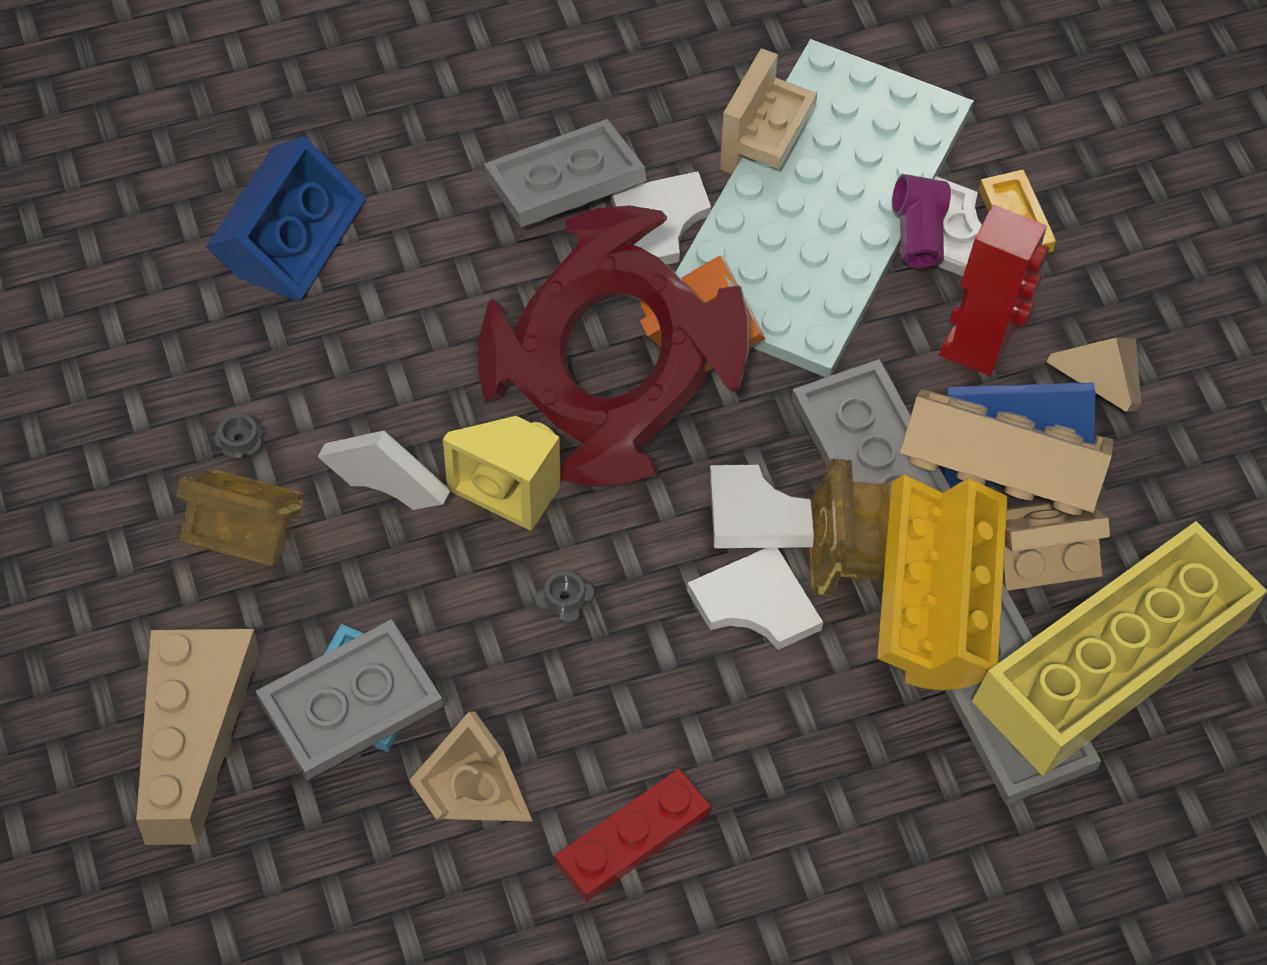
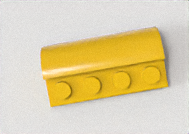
[877,474,1007,690]

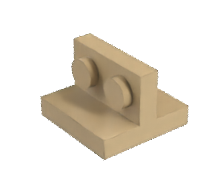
[720,48,817,174]
[1003,501,1110,591]

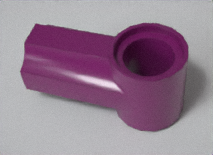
[892,173,951,269]

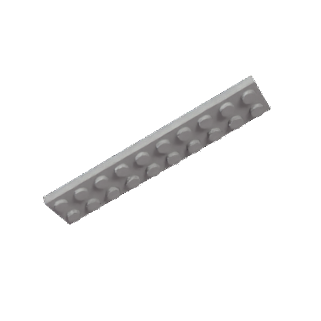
[792,359,1101,805]

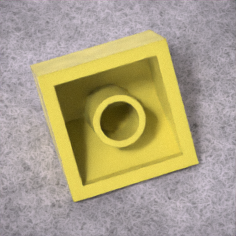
[443,416,560,531]

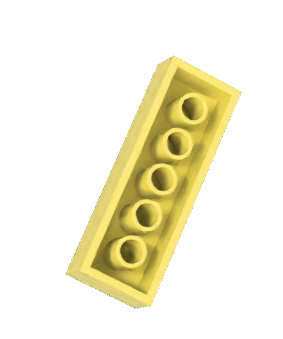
[972,521,1267,776]

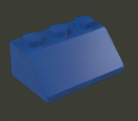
[206,136,366,301]
[939,382,1095,488]

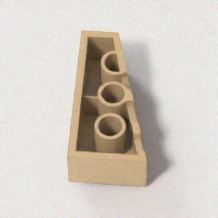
[900,389,1114,515]
[136,629,260,845]

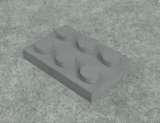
[484,119,647,227]
[256,619,443,781]

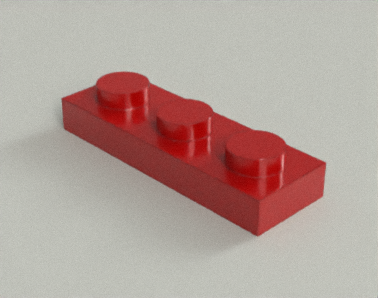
[554,769,711,903]

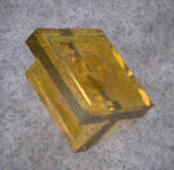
[809,458,890,595]
[176,469,304,566]

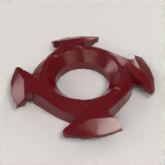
[478,205,749,487]

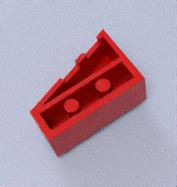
[939,204,1049,377]

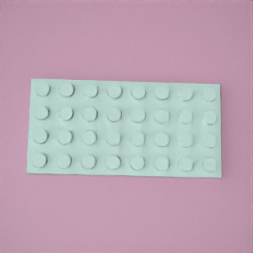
[675,39,973,377]

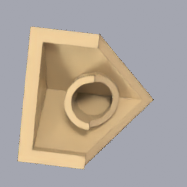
[1046,338,1141,412]
[409,711,533,822]

